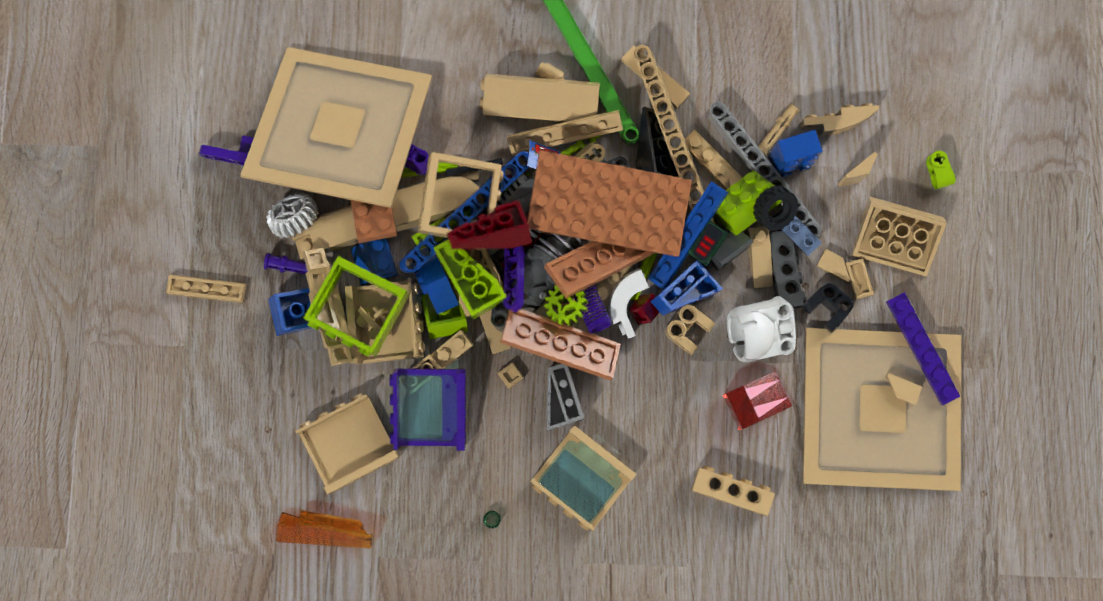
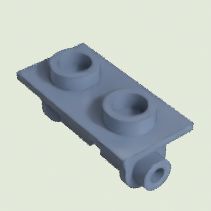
[782,216,822,256]

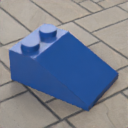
[268,288,311,336]

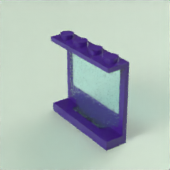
[389,368,466,451]

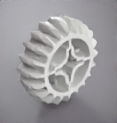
[266,192,318,238]

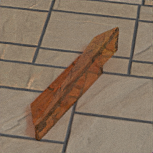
[276,510,373,549]

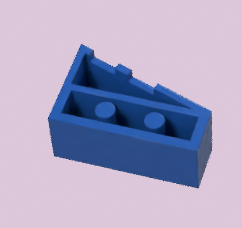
[650,260,723,316]

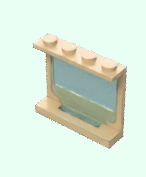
[530,425,637,531]

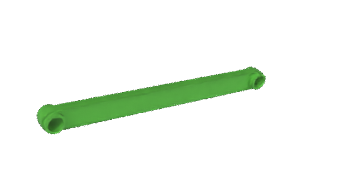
[542,0,639,145]

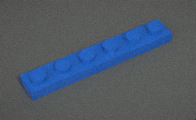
[648,181,729,289]

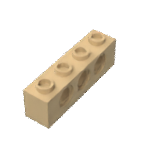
[691,465,775,516]

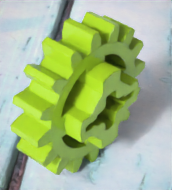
[544,285,588,326]

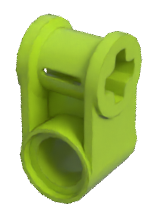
[926,151,956,190]

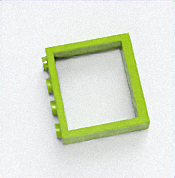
[304,256,409,357]

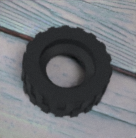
[753,185,798,231]

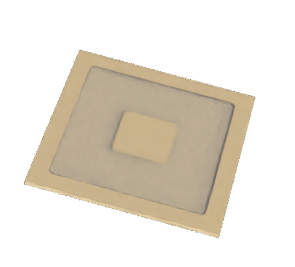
[240,47,432,208]
[803,328,961,491]

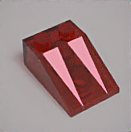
[723,371,792,431]

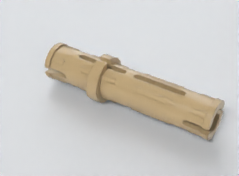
[758,104,799,156]

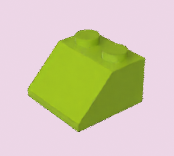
[421,289,468,339]

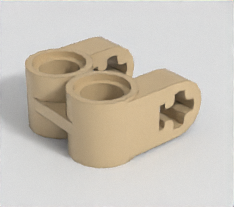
[665,305,715,355]

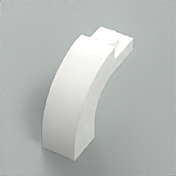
[609,268,649,339]

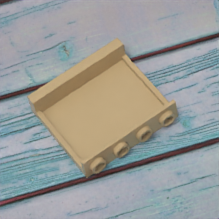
[345,278,425,365]
[296,393,400,494]

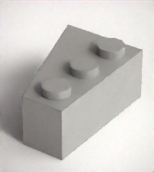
[547,364,585,431]

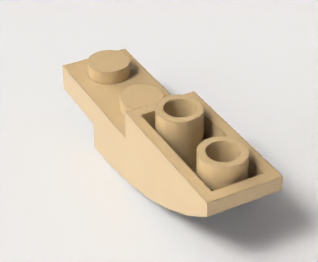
[800,103,879,136]
[400,330,474,394]

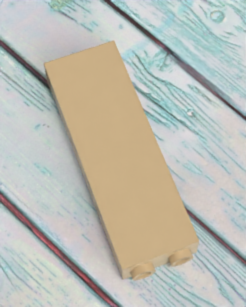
[480,74,600,122]

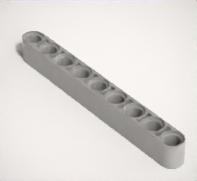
[707,102,821,237]

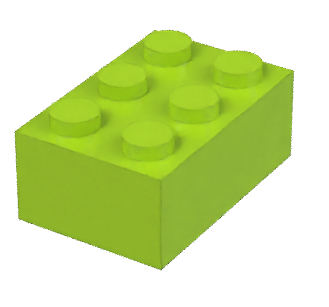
[714,170,782,236]

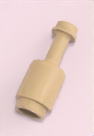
[535,62,565,80]

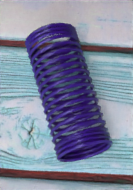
[573,285,612,333]

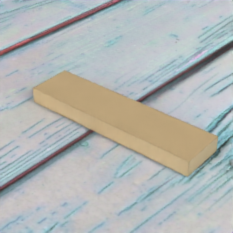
[621,45,690,109]
[166,275,246,303]

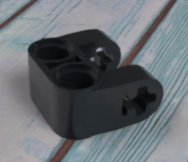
[802,283,854,333]

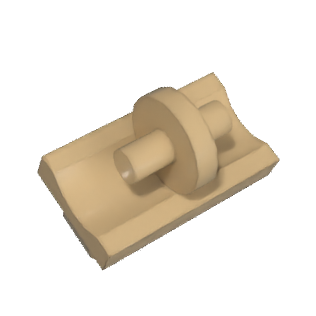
[356,306,392,341]

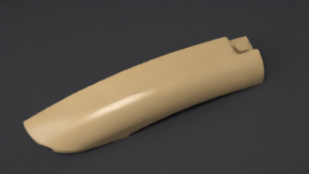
[291,176,484,261]

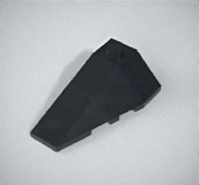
[636,107,679,177]

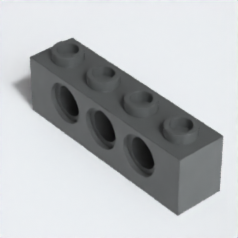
[769,231,806,310]

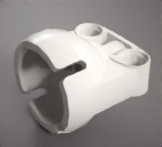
[727,296,796,363]

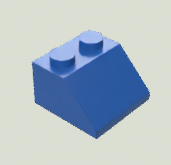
[351,238,398,286]

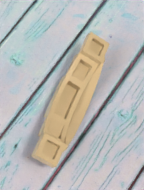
[303,248,352,366]

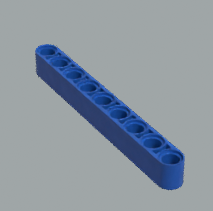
[399,151,529,273]

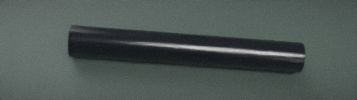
[446,158,503,177]

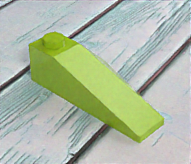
[434,240,507,320]

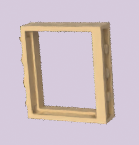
[417,152,504,238]

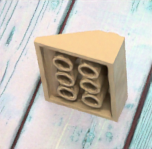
[852,196,947,277]

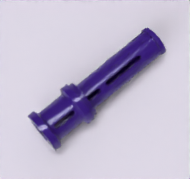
[264,252,308,274]

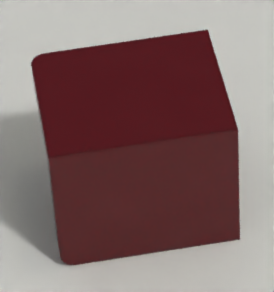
[628,293,659,325]

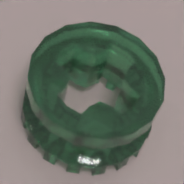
[483,510,501,529]

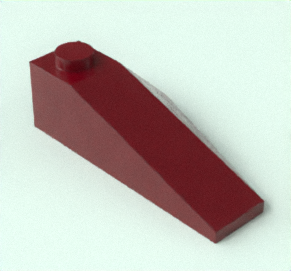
[447,200,532,249]

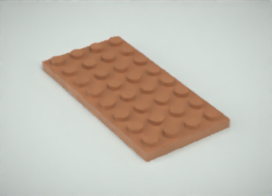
[527,150,692,257]

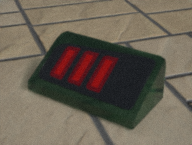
[688,221,728,266]

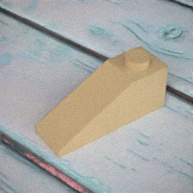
[746,227,773,289]

